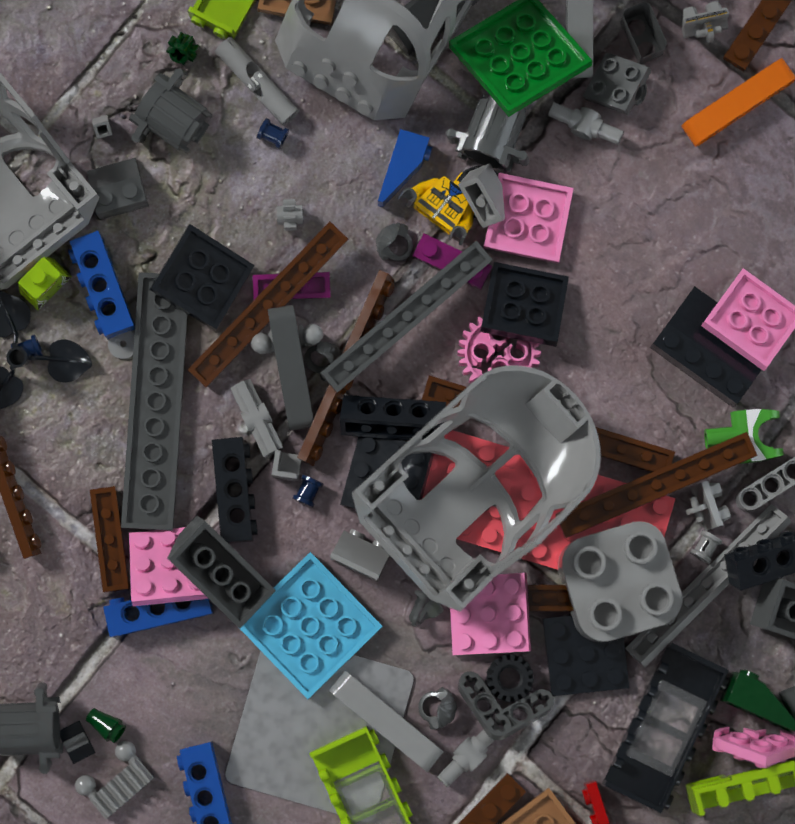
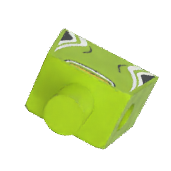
[18,257,72,310]

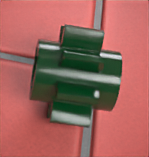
[166,32,199,66]

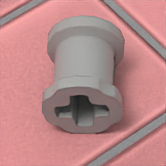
[690,530,723,564]

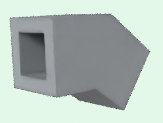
[92,115,113,139]

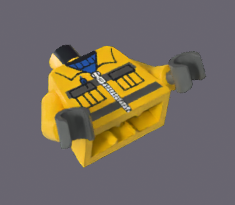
[398,172,474,245]

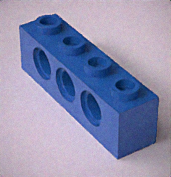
[68,231,135,340]
[103,597,214,637]
[177,741,232,824]

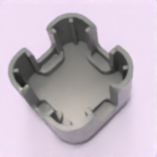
[558,521,682,642]

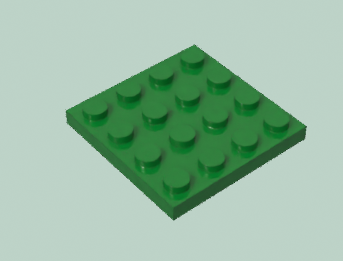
[449,0,592,117]

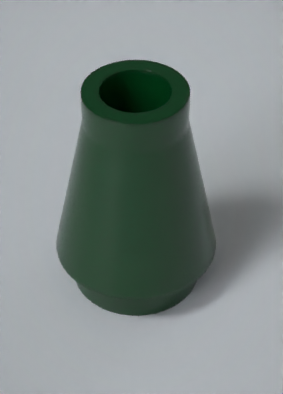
[86,708,126,743]

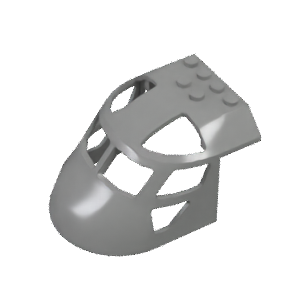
[275,0,474,120]
[0,73,99,290]
[352,365,601,611]

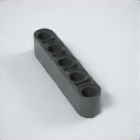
[268,305,314,431]

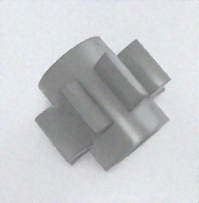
[277,199,303,231]

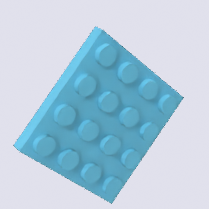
[239,552,383,699]

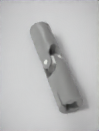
[215,37,299,126]

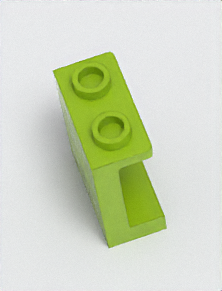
[188,0,256,40]

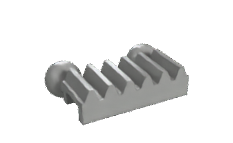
[251,324,323,355]
[75,741,155,819]

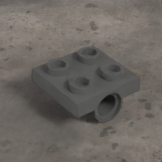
[583,52,652,115]

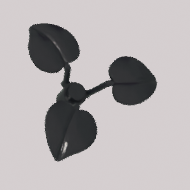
[0,291,92,409]

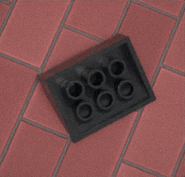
[650,286,761,408]

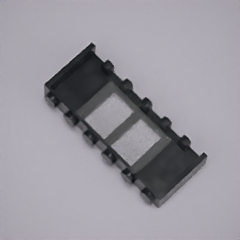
[602,642,729,814]

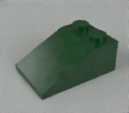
[720,669,795,733]

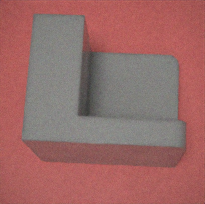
[272,450,302,482]

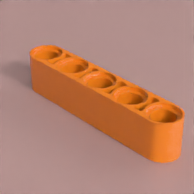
[681,58,795,147]

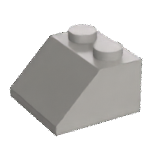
[330,529,390,582]

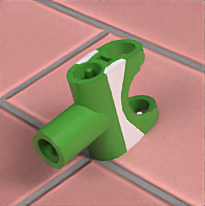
[704,409,784,464]

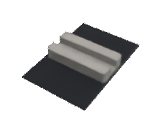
[60,720,95,764]

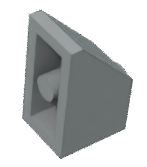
[458,163,505,228]

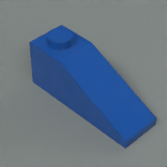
[378,129,433,207]

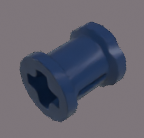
[256,118,289,150]
[11,335,43,356]
[292,475,324,508]

